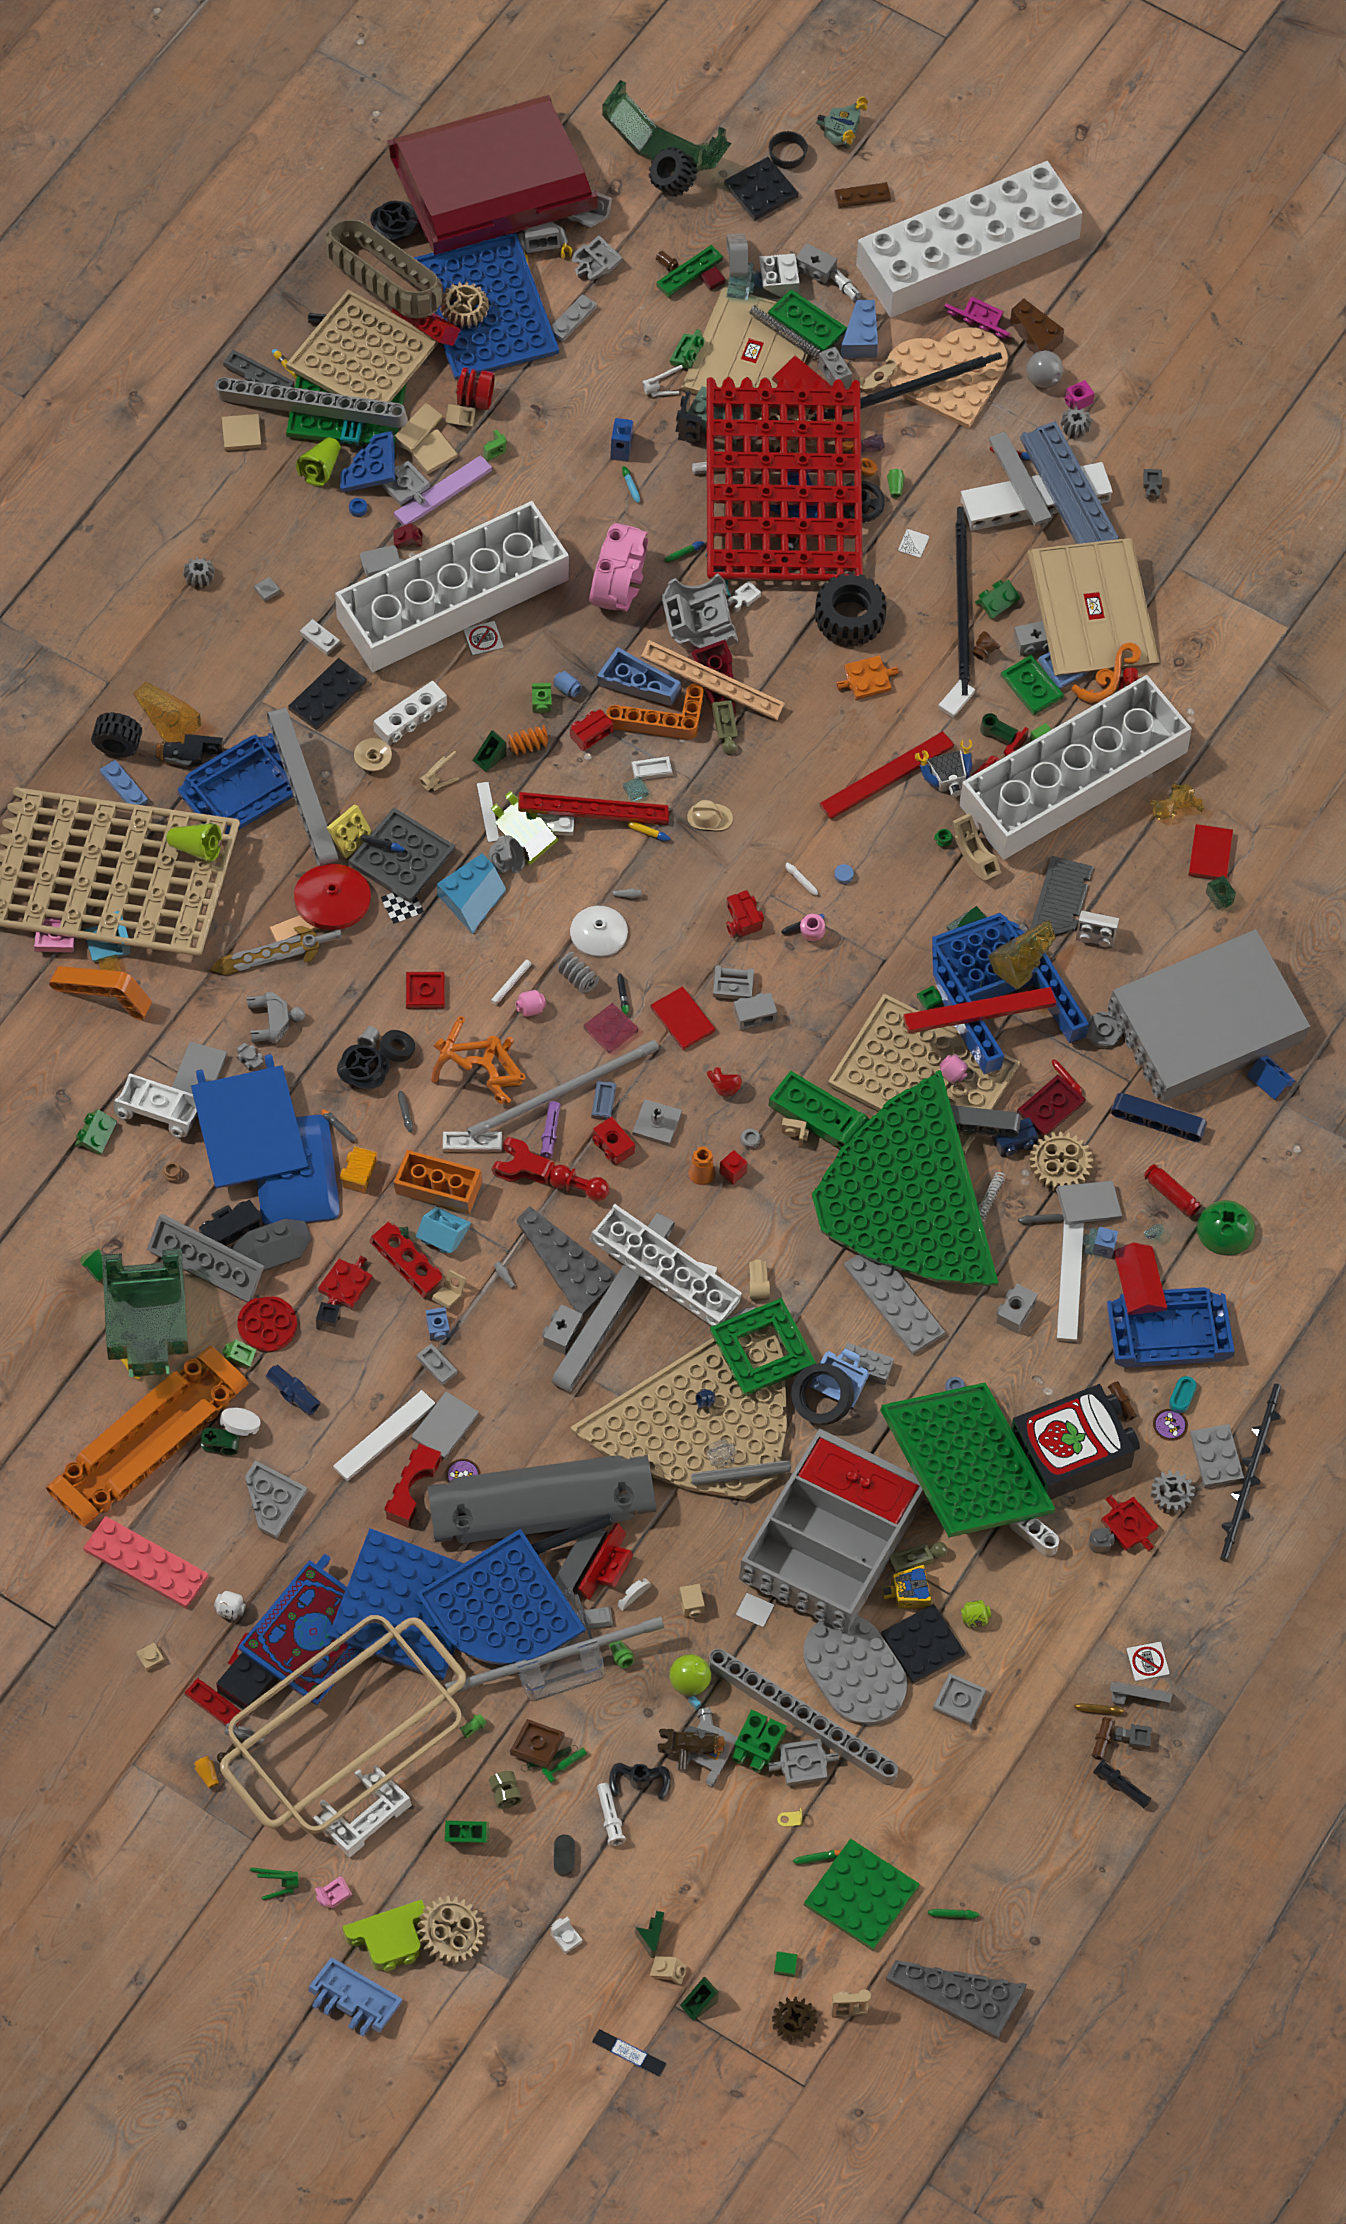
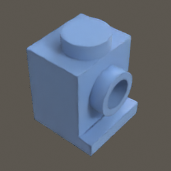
[426,1307,450,1341]

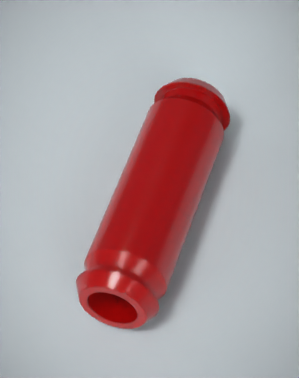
[1144,1164,1201,1217]

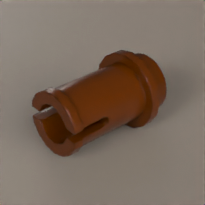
[655,250,679,271]

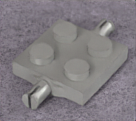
[380,461,430,506]
[768,1739,839,1786]

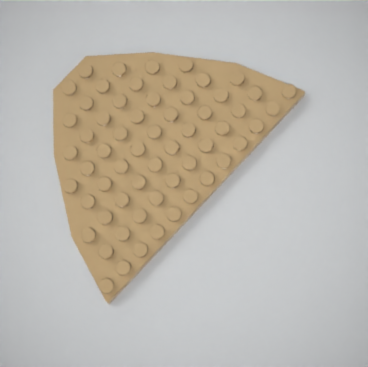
[570,1325,787,1500]

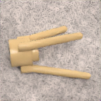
[419,751,459,792]

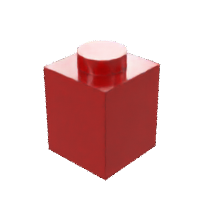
[719,1150,748,1185]

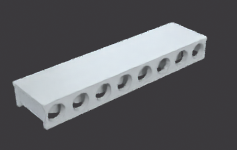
[961,462,1113,531]
[589,1204,742,1326]

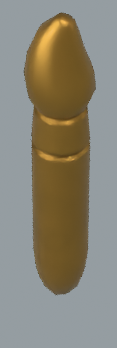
[1074,1703,1125,1715]

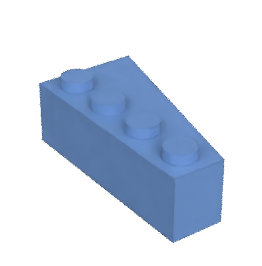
[597,647,682,706]

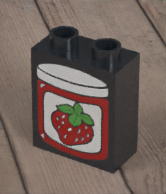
[1011,1384,1140,1500]

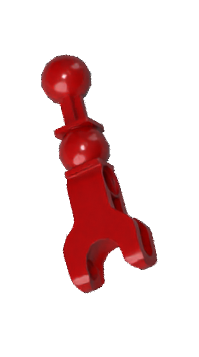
[491,1137,610,1202]

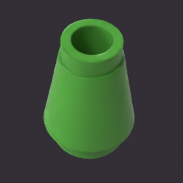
[887,469,905,498]
[609,1641,634,1669]

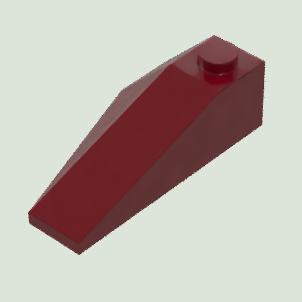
[687,639,736,716]

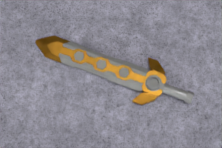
[211,926,342,975]

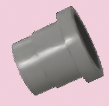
[357,1026,380,1048]

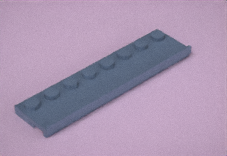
[1020,421,1119,544]

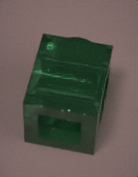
[1206,875,1236,910]

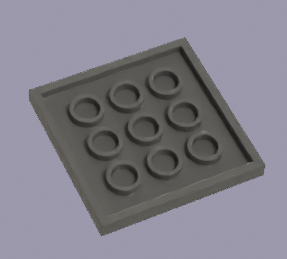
[348,807,455,903]

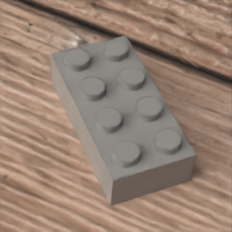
[842,1343,894,1385]

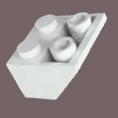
[759,254,799,297]
[1076,911,1119,947]

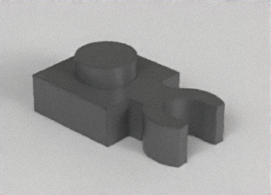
[1143,469,1162,500]

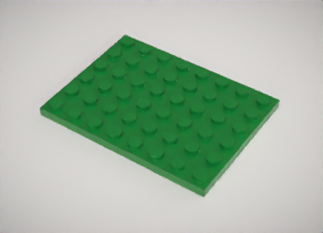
[880,1382,1055,1538]

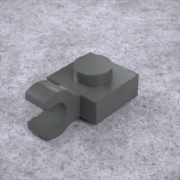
[1114,1724,1152,1749]

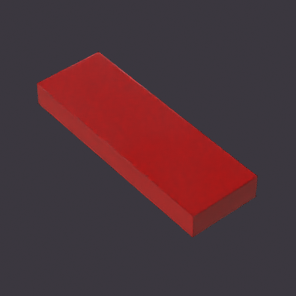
[184,1678,241,1727]

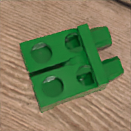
[732,1709,787,1773]

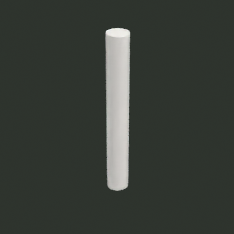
[490,960,532,1005]

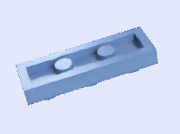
[100,760,148,806]

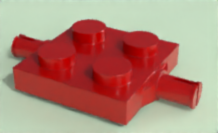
[318,1256,373,1309]
[1101,1495,1158,1552]

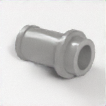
[697,1708,713,1725]

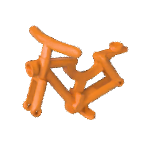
[431,1016,526,1105]

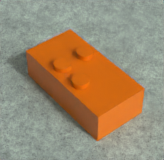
[394,1150,483,1214]

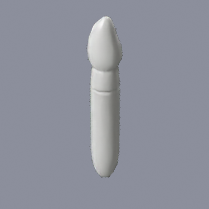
[785,863,818,896]

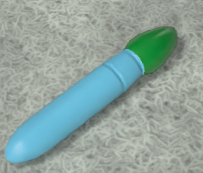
[622,466,640,503]

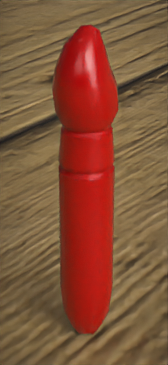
[1052,1059,1082,1094]

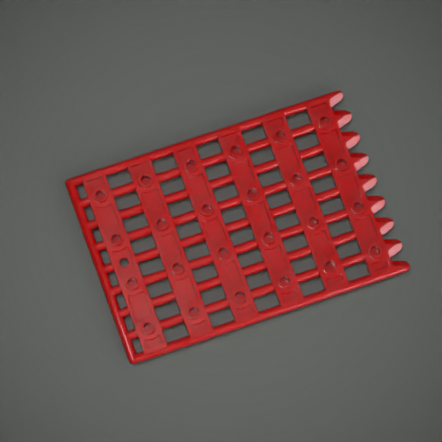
[707,377,863,581]

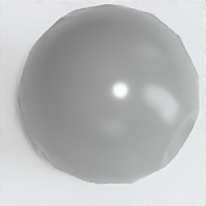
[1026,350,1064,388]

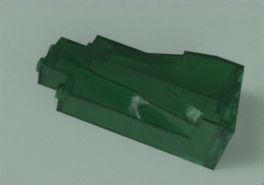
[102,1248,189,1377]

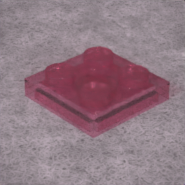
[584,1003,638,1054]

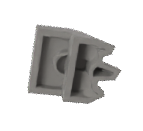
[572,235,624,280]

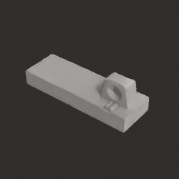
[1110,1681,1172,1704]

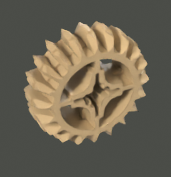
[440,282,489,329]

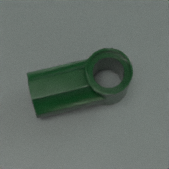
[980,713,1018,745]

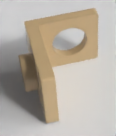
[432,1270,467,1308]

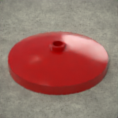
[294,864,371,930]

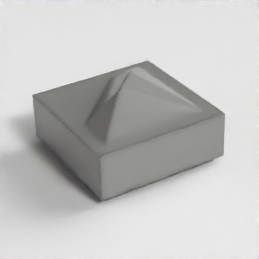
[254,577,280,602]

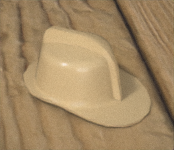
[687,800,733,831]

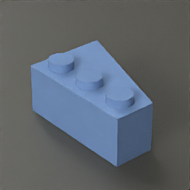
[841,300,878,358]

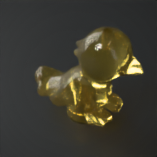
[1151,782,1204,820]

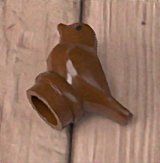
[972,631,1000,661]

